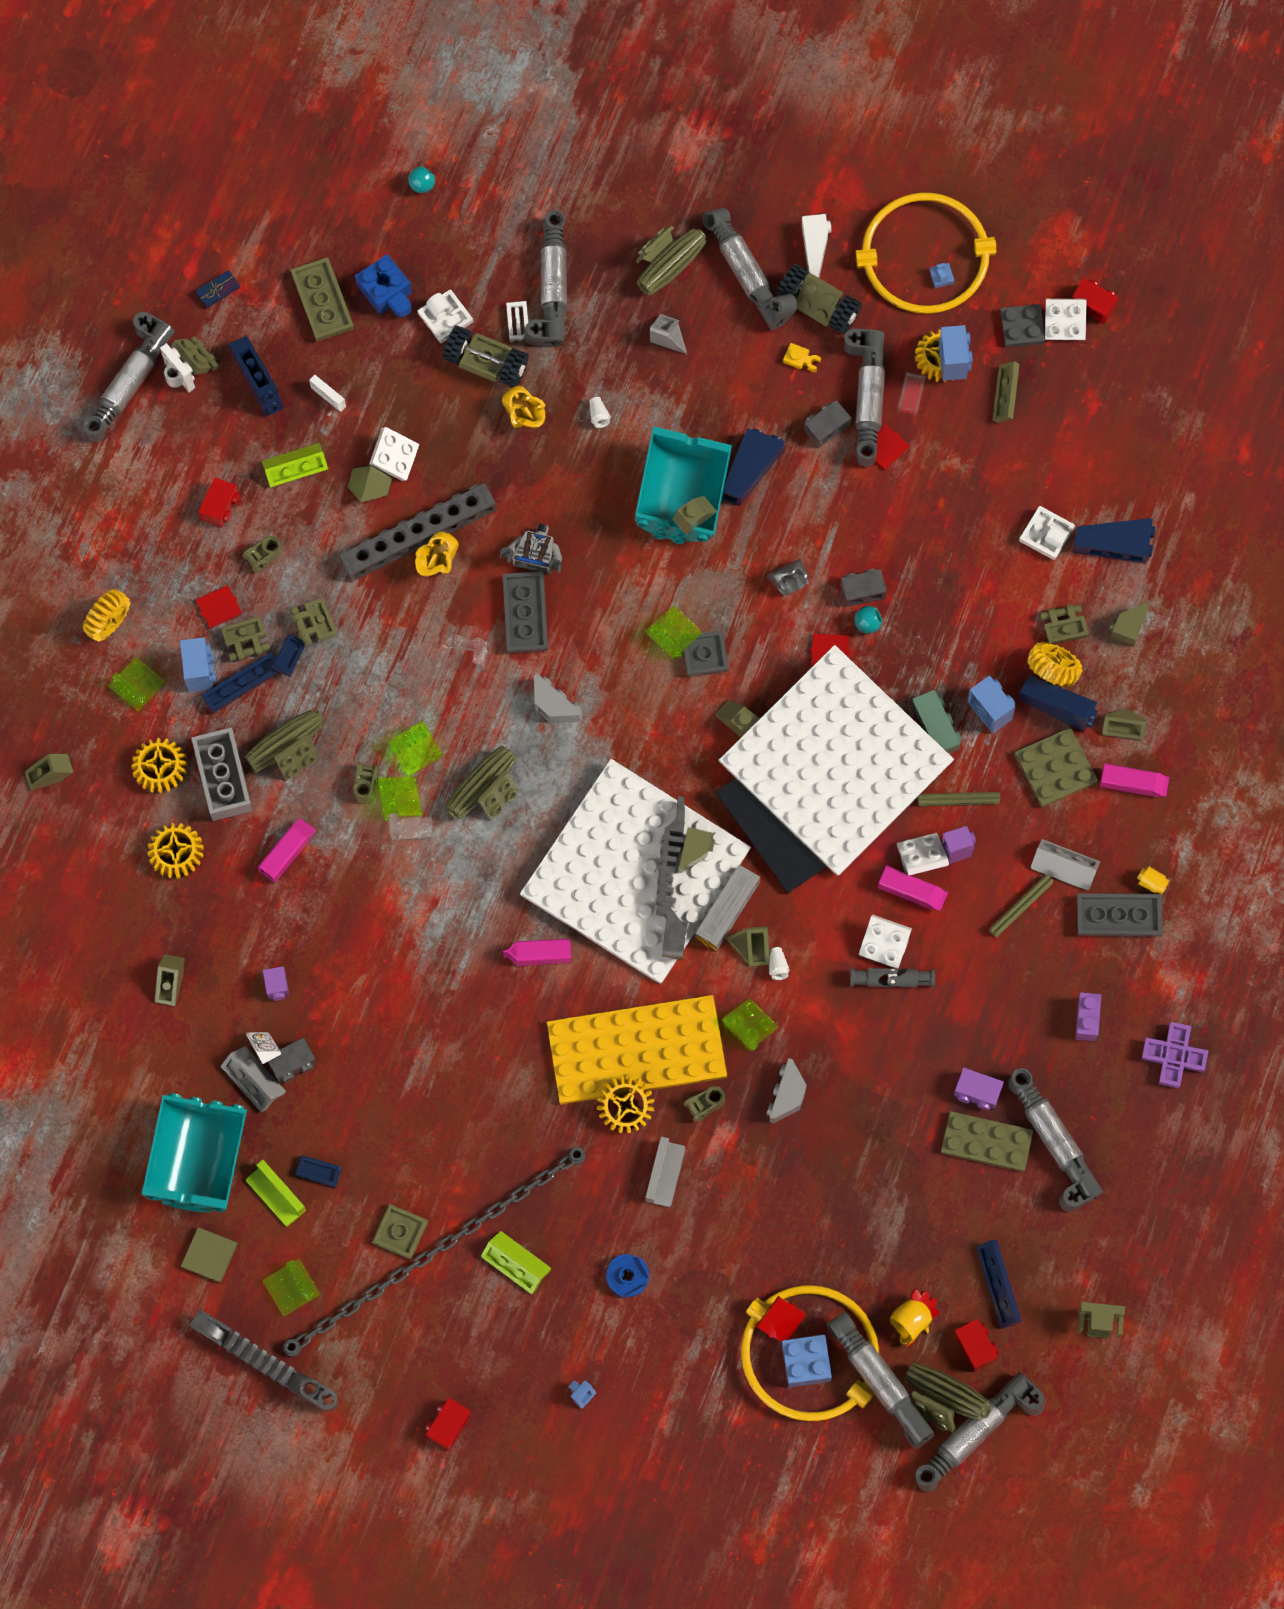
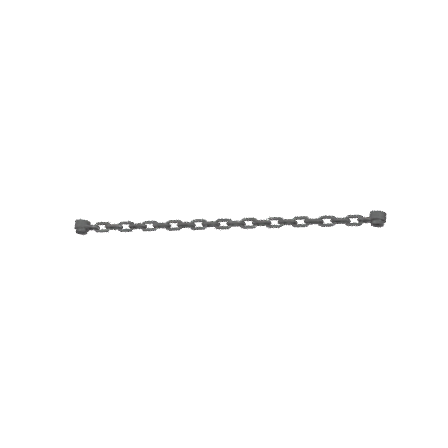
[283,1147,586,1358]

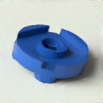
[606,1254,649,1298]

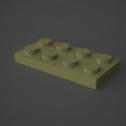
[291,257,354,342]
[941,1111,1033,1172]

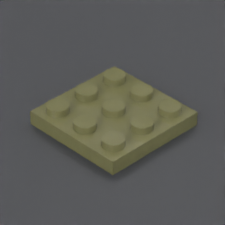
[1014,728,1098,808]

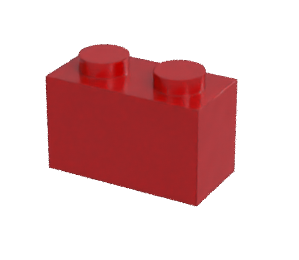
[1072,278,1119,324]
[198,477,240,528]
[954,1319,999,1372]
[425,1398,472,1451]

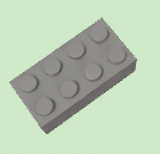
[191,727,253,821]

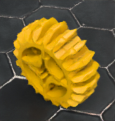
[915,329,953,382]
[83,589,130,642]
[1027,642,1083,687]
[131,738,188,793]
[147,823,204,878]
[597,1075,654,1133]

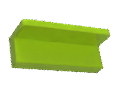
[262,443,328,488]
[246,1160,306,1227]
[481,1231,551,1294]

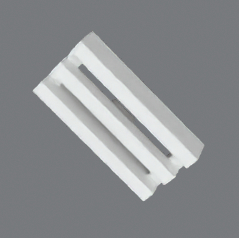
[506,301,528,343]
[309,375,346,412]

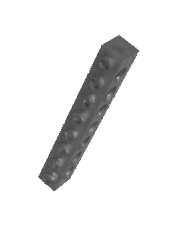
[340,483,497,582]

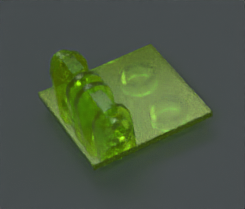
[645,606,703,659]
[108,657,166,712]
[388,720,443,777]
[377,777,422,821]
[722,998,779,1052]
[262,1259,321,1317]

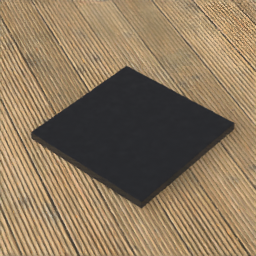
[716,778,828,894]

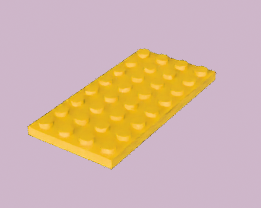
[547,995,727,1105]

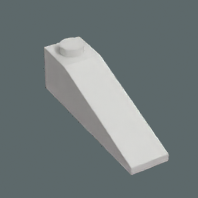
[801,214,831,278]

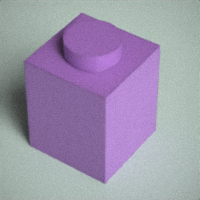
[263,966,290,1001]

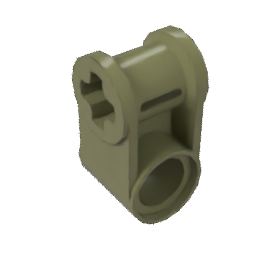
[242,536,283,573]
[354,762,380,804]
[684,1086,725,1122]

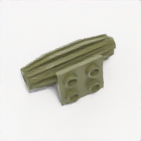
[636,225,706,295]
[244,709,324,781]
[446,745,519,821]
[905,1363,991,1433]

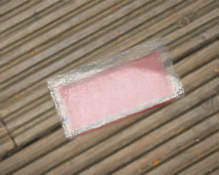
[898,372,926,415]

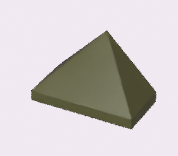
[1102,708,1146,740]

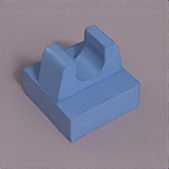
[929,263,954,288]
[568,1380,596,1409]

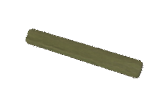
[918,792,1000,806]
[989,874,1053,937]

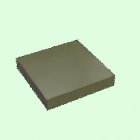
[372,1204,429,1260]
[181,1227,238,1283]

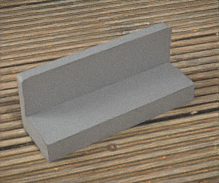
[1031,839,1101,890]
[221,1046,286,1113]
[646,1137,685,1208]

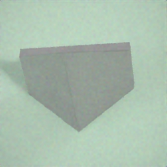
[650,314,688,355]

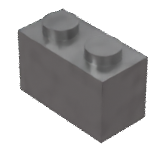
[804,400,851,448]
[840,569,887,607]
[268,1037,317,1084]

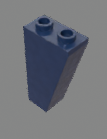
[229,335,284,417]
[722,428,785,506]
[1073,518,1156,564]
[1018,675,1098,732]

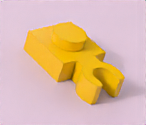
[783,343,821,372]

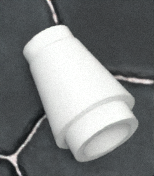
[589,397,611,428]
[769,947,790,980]

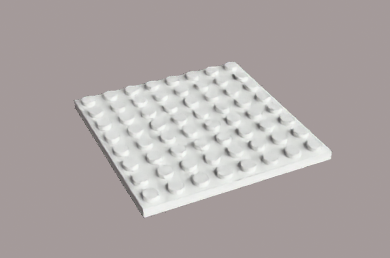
[719,645,954,876]
[520,759,751,985]

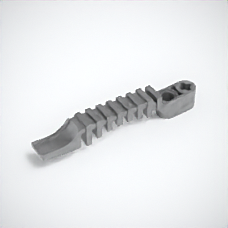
[655,796,688,960]
[189,1310,338,1412]

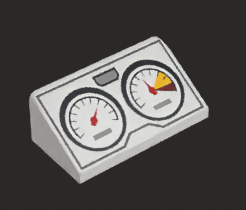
[246,1032,281,1064]

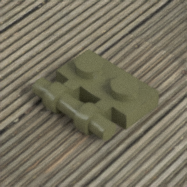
[171,336,219,374]
[290,598,338,646]
[1040,604,1089,645]
[221,616,270,661]

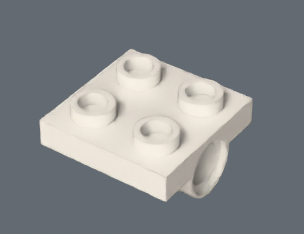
[418,289,474,343]
[1045,298,1086,340]
[160,343,195,392]
[369,427,419,481]
[1019,506,1075,561]
[897,833,949,876]
[859,915,912,969]

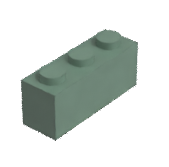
[911,690,962,754]

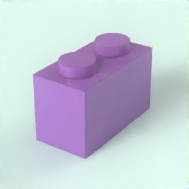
[942,826,976,864]
[1075,992,1101,1041]
[954,1067,1004,1110]

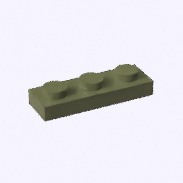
[993,361,1019,423]

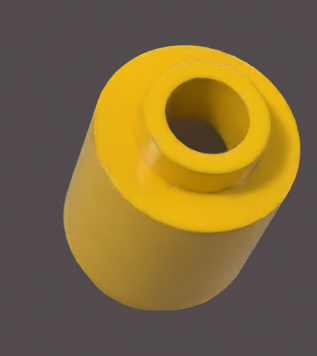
[1137,866,1170,895]

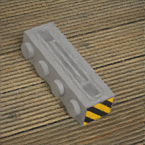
[694,865,760,951]

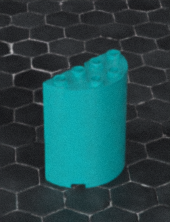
[635,426,732,544]
[142,1093,247,1213]

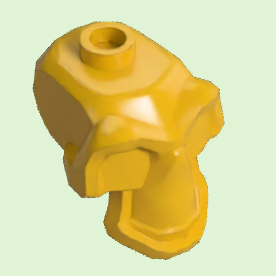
[502,385,545,428]
[415,531,459,577]

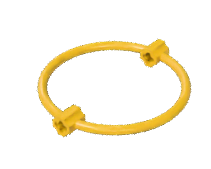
[855,193,996,314]
[741,1285,879,1421]

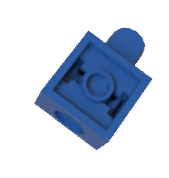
[355,254,412,317]

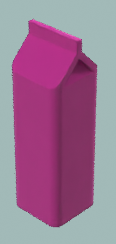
[1100,763,1169,797]
[258,818,316,883]
[878,866,948,911]
[503,939,571,966]

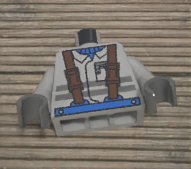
[499,524,562,575]

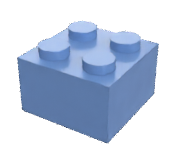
[939,325,973,381]
[180,637,216,693]
[967,675,1015,734]
[782,1335,832,1388]

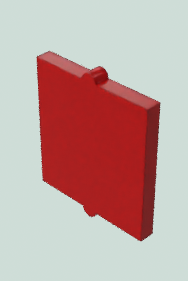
[865,424,910,470]
[196,585,242,629]
[810,633,850,667]
[756,1296,807,1342]

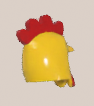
[890,1289,939,1348]

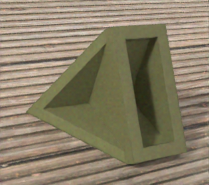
[348,466,392,502]
[725,926,770,967]

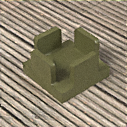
[1077,1302,1125,1339]

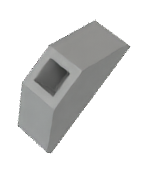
[534,673,582,723]
[767,1058,807,1124]

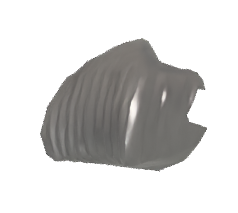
[766,559,809,595]

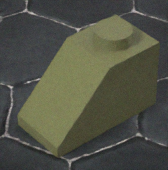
[673,496,717,535]
[1109,603,1149,647]
[715,700,760,737]
[25,754,73,790]
[678,827,715,873]
[155,954,185,1006]

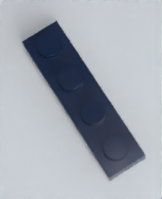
[202,652,280,714]
[976,1239,1022,1329]

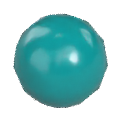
[408,166,436,193]
[854,606,882,634]

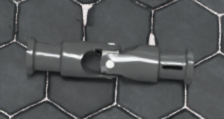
[850,968,935,988]

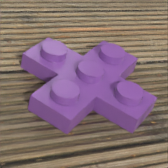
[1141,1022,1208,1088]

